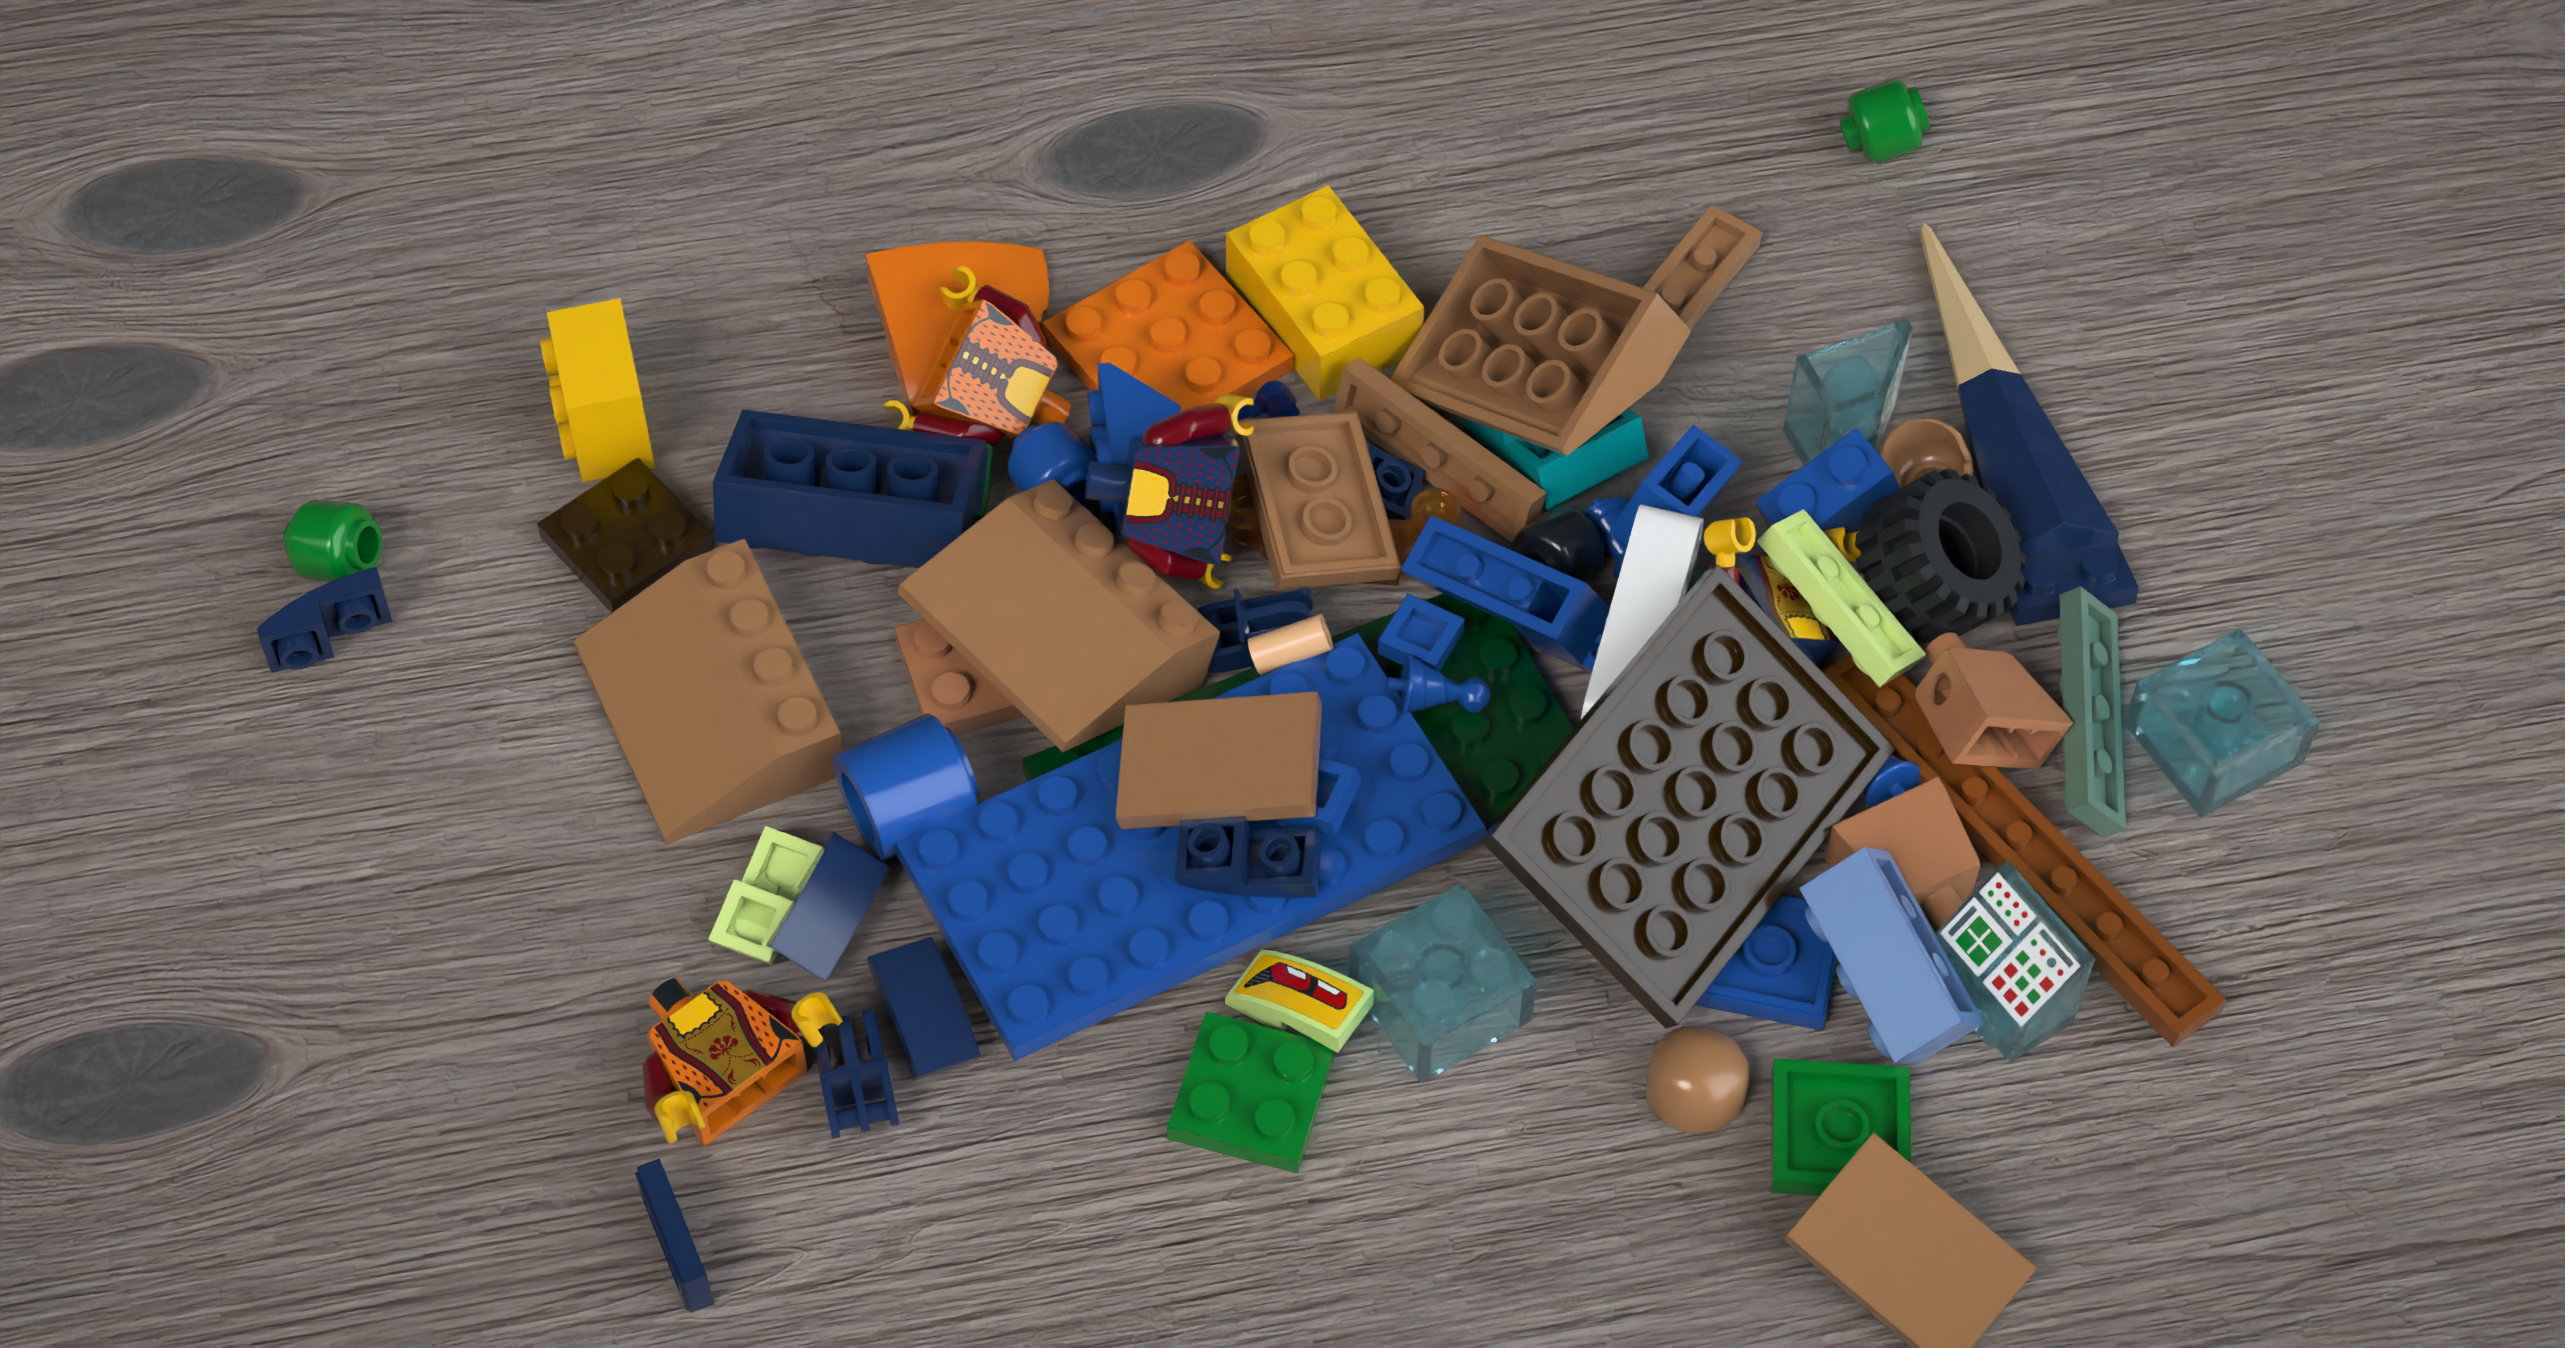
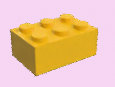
[1226,185,1424,401]

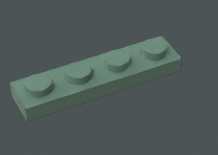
[2057,586,2126,838]

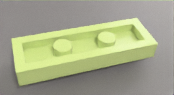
[1757,509,1926,688]

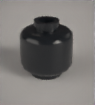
[1512,506,1604,583]

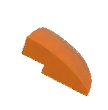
[865,241,1050,416]

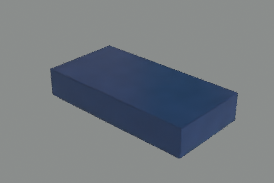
[635,1158,714,1313]

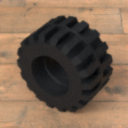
[1855,469,2026,643]

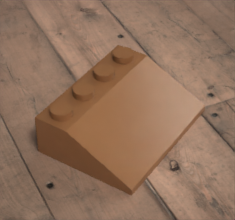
[1390,235,1691,456]
[897,479,1221,752]
[574,538,843,845]

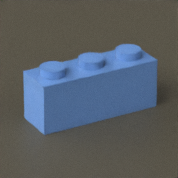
[1799,847,1985,1064]

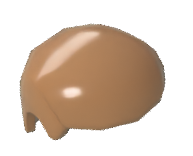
[1877,417,1973,488]
[1646,1026,1750,1133]

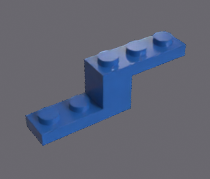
[1401,515,1610,674]

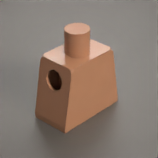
[1915,632,2073,770]
[1824,777,1980,942]

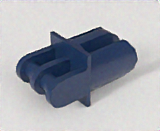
[1197,587,1313,674]
[814,1009,899,1139]

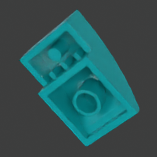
[1459,408,1649,510]

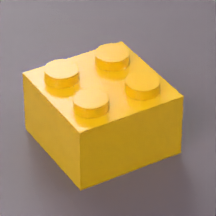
[539,298,655,483]

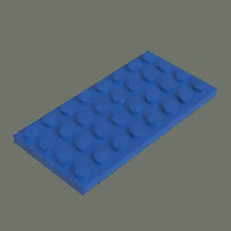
[896,633,1486,1062]

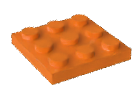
[1042,240,1295,411]

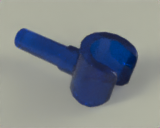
[1237,380,1300,421]

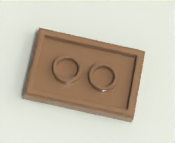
[1235,412,1401,590]
[1115,691,1322,829]
[1784,1133,2037,1348]

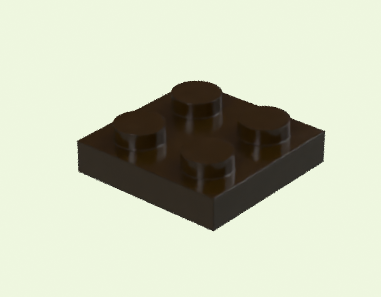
[537,458,715,613]

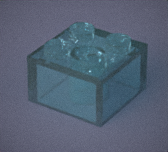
[2123,628,2320,818]
[1348,883,1537,1083]

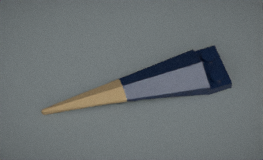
[1920,223,2139,626]

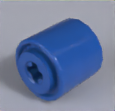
[832,713,979,862]

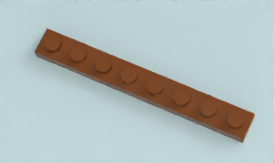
[1822,653,2227,1047]

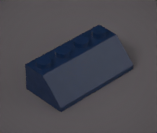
[713,409,986,568]

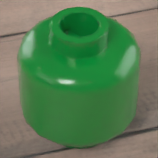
[1839,79,1930,164]
[283,499,383,581]

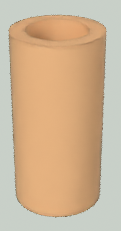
[1248,614,1333,675]

